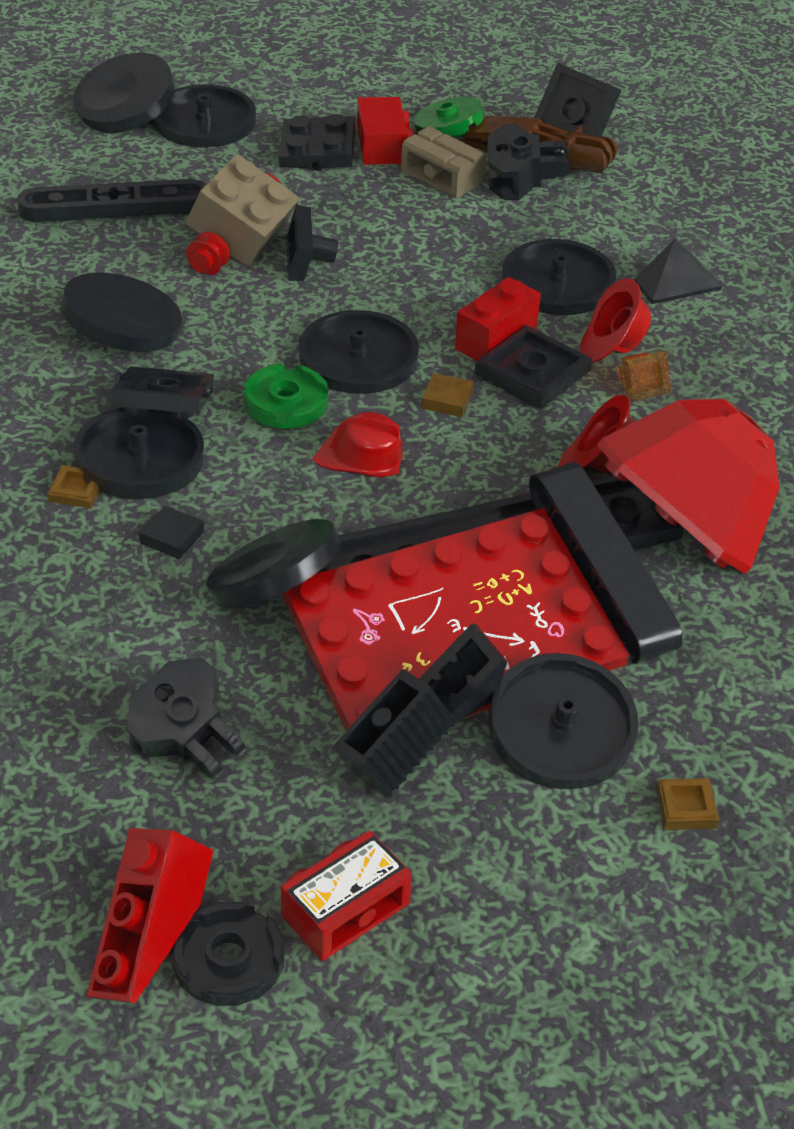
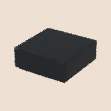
[139,506,204,559]

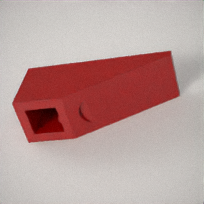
[86,828,213,1004]

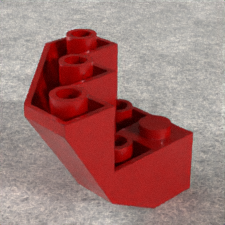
[597,399,780,574]

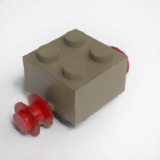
[185,154,300,276]

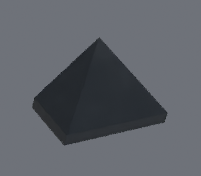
[635,239,722,304]
[419,623,508,723]

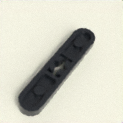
[17,179,207,221]

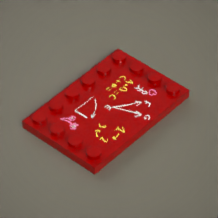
[282,508,630,731]

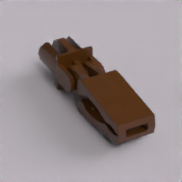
[464,116,618,175]

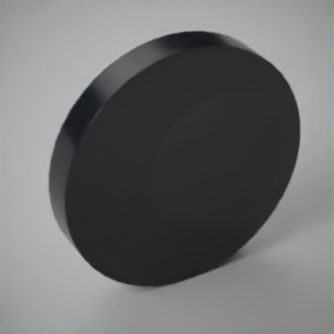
[73,53,176,133]
[153,84,256,148]
[502,239,616,315]
[61,272,182,352]
[299,310,419,394]
[74,407,204,499]
[206,519,341,608]
[488,653,638,789]

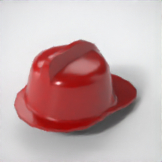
[580,278,651,363]
[557,394,636,473]
[312,411,403,478]

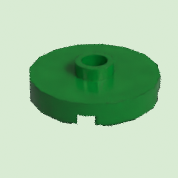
[413,97,485,138]
[243,364,329,429]

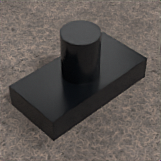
[286,204,338,281]

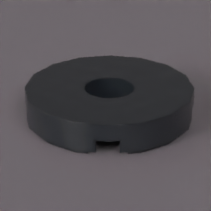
[171,902,285,1006]

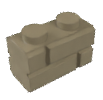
[401,126,487,198]

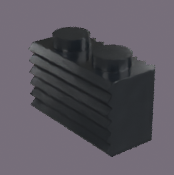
[332,669,455,798]

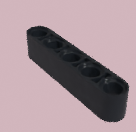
[529,462,683,664]

